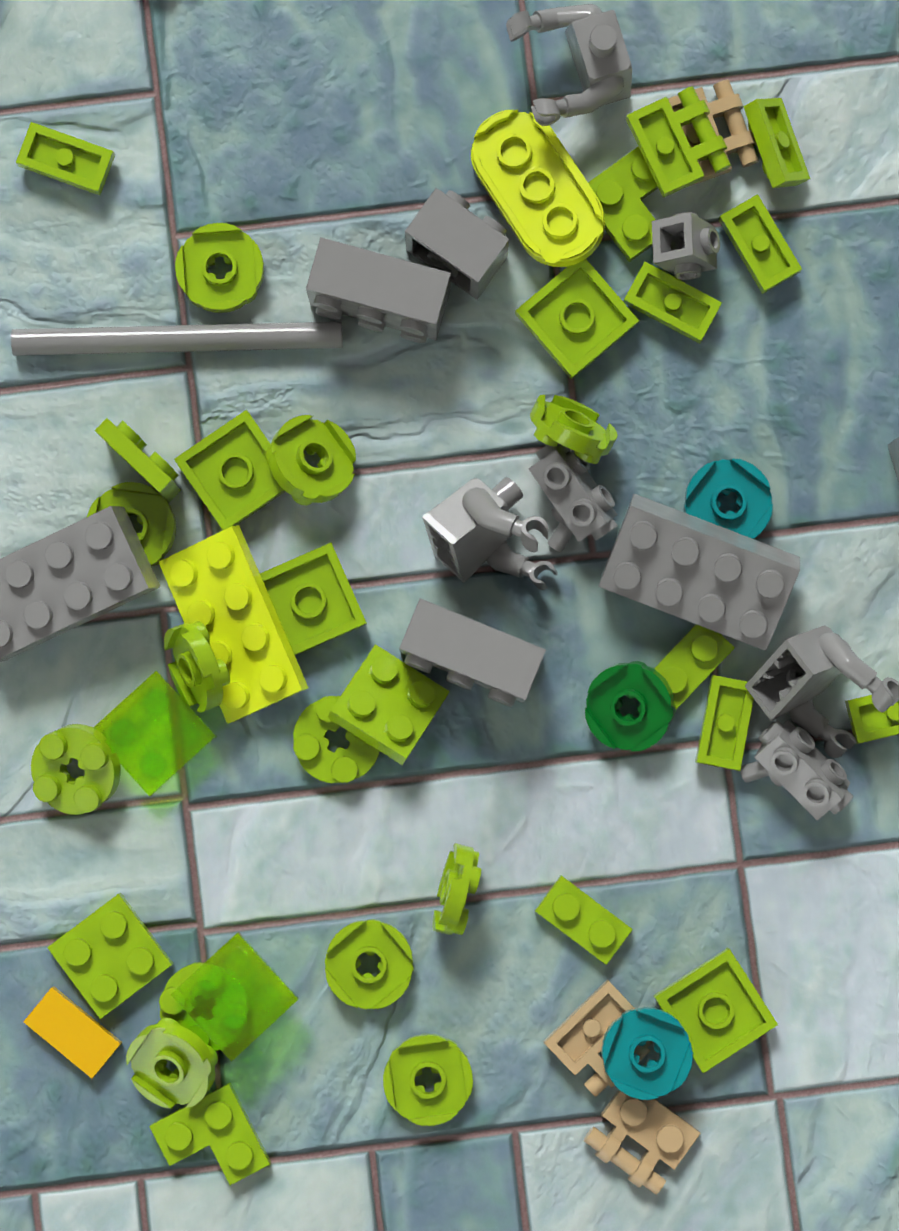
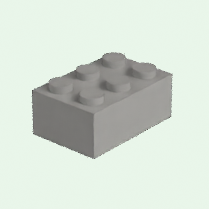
[306,237,451,343]
[399,598,546,707]

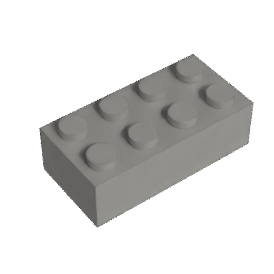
[599,494,800,651]
[0,506,161,662]

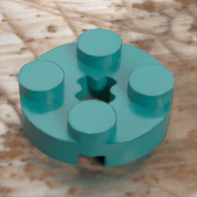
[683,459,773,539]
[601,1007,693,1100]

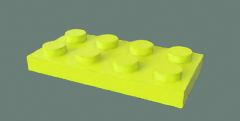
[159,525,309,724]

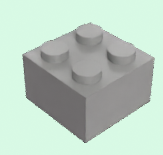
[405,188,509,300]

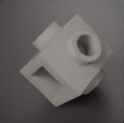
[652,212,720,280]

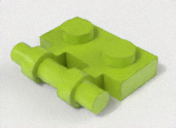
[625,86,731,198]

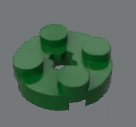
[585,661,676,752]

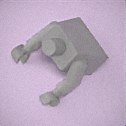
[506,4,632,126]
[422,477,558,590]
[745,625,899,758]

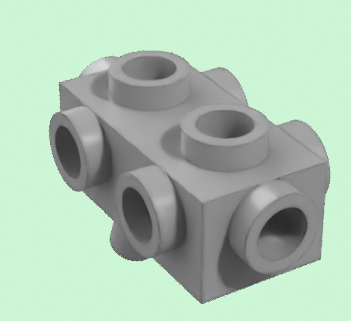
[529,444,618,552]
[740,720,853,821]

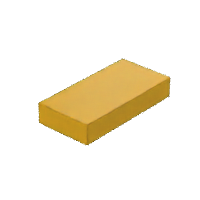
[23,986,122,1079]

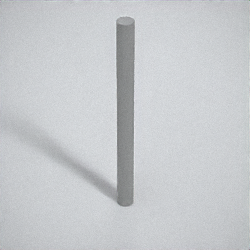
[11,322,343,356]

